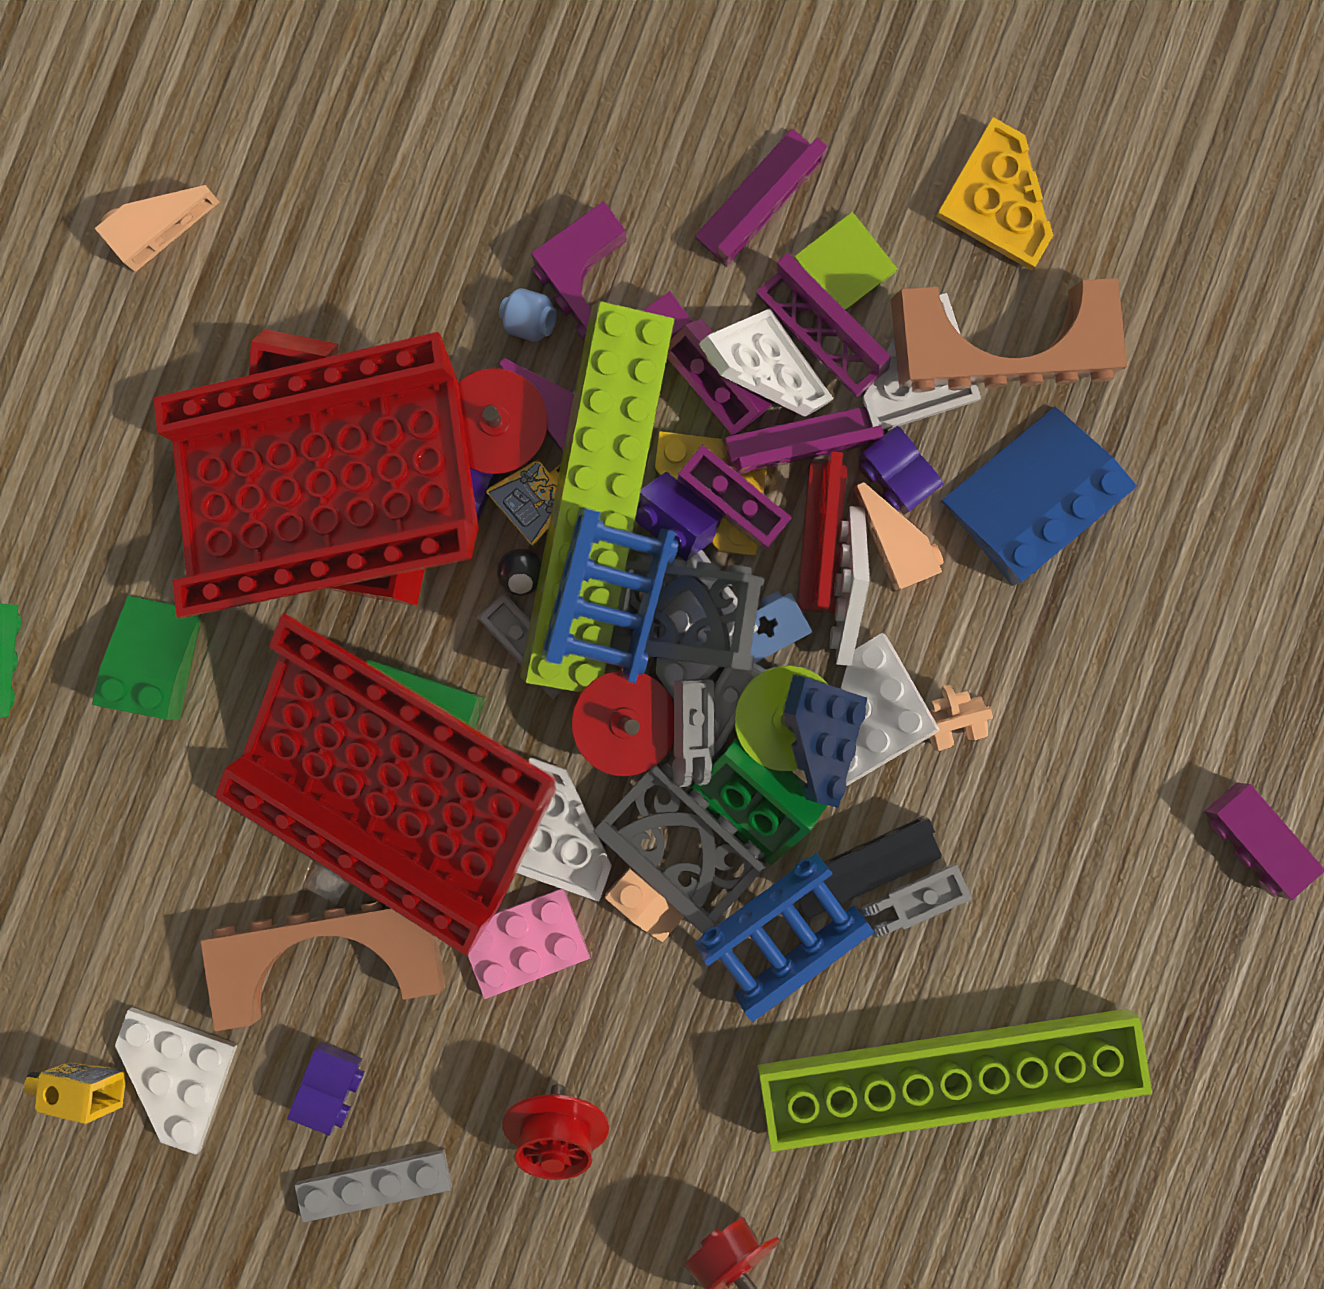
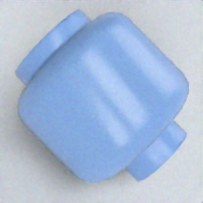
[499,288,557,342]

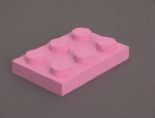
[468,888,590,999]

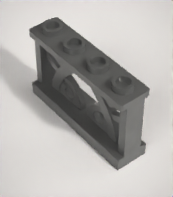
[610,555,765,671]
[593,763,766,933]

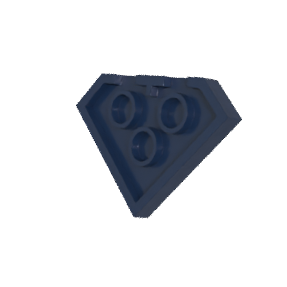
[783,674,868,808]

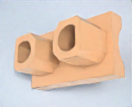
[929,684,993,751]

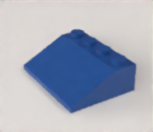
[941,406,1137,586]

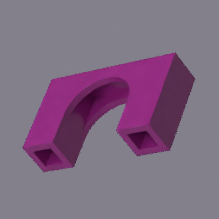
[531,201,692,342]

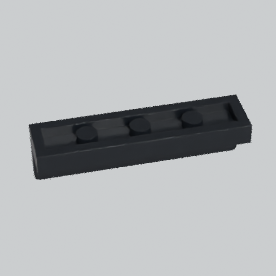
[799,816,942,918]

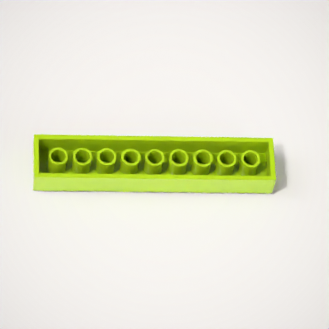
[520,301,674,692]
[757,1009,1152,1152]

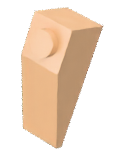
[95,185,220,272]
[853,482,943,592]

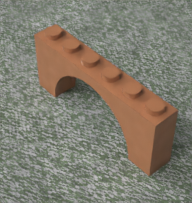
[891,278,1127,393]
[200,900,446,1032]

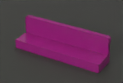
[696,129,828,267]

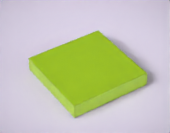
[794,211,898,311]

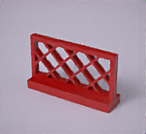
[797,451,848,614]

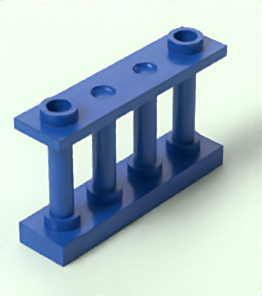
[541,507,678,683]
[694,853,875,1023]

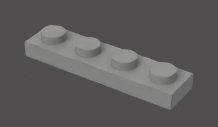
[295,1149,452,1223]

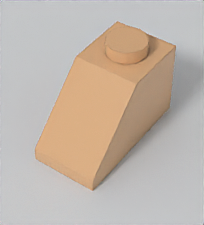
[605,866,684,943]

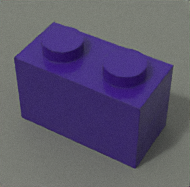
[635,472,723,561]

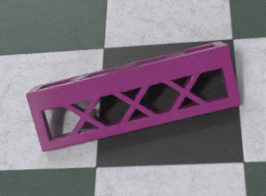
[756,252,891,398]
[722,406,884,474]

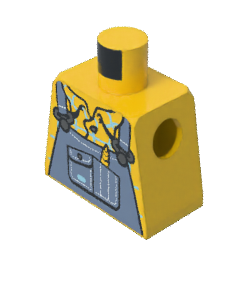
[486,460,561,549]
[24,1063,127,1124]

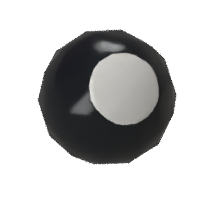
[497,549,542,596]

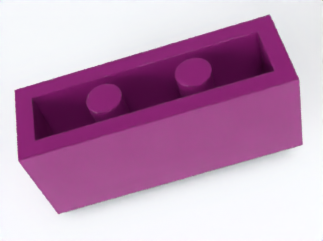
[667,318,774,436]
[678,444,792,551]
[1204,782,1324,900]

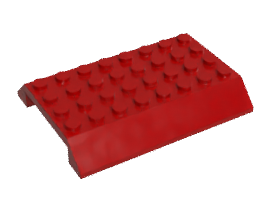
[154,332,478,618]
[215,613,556,956]

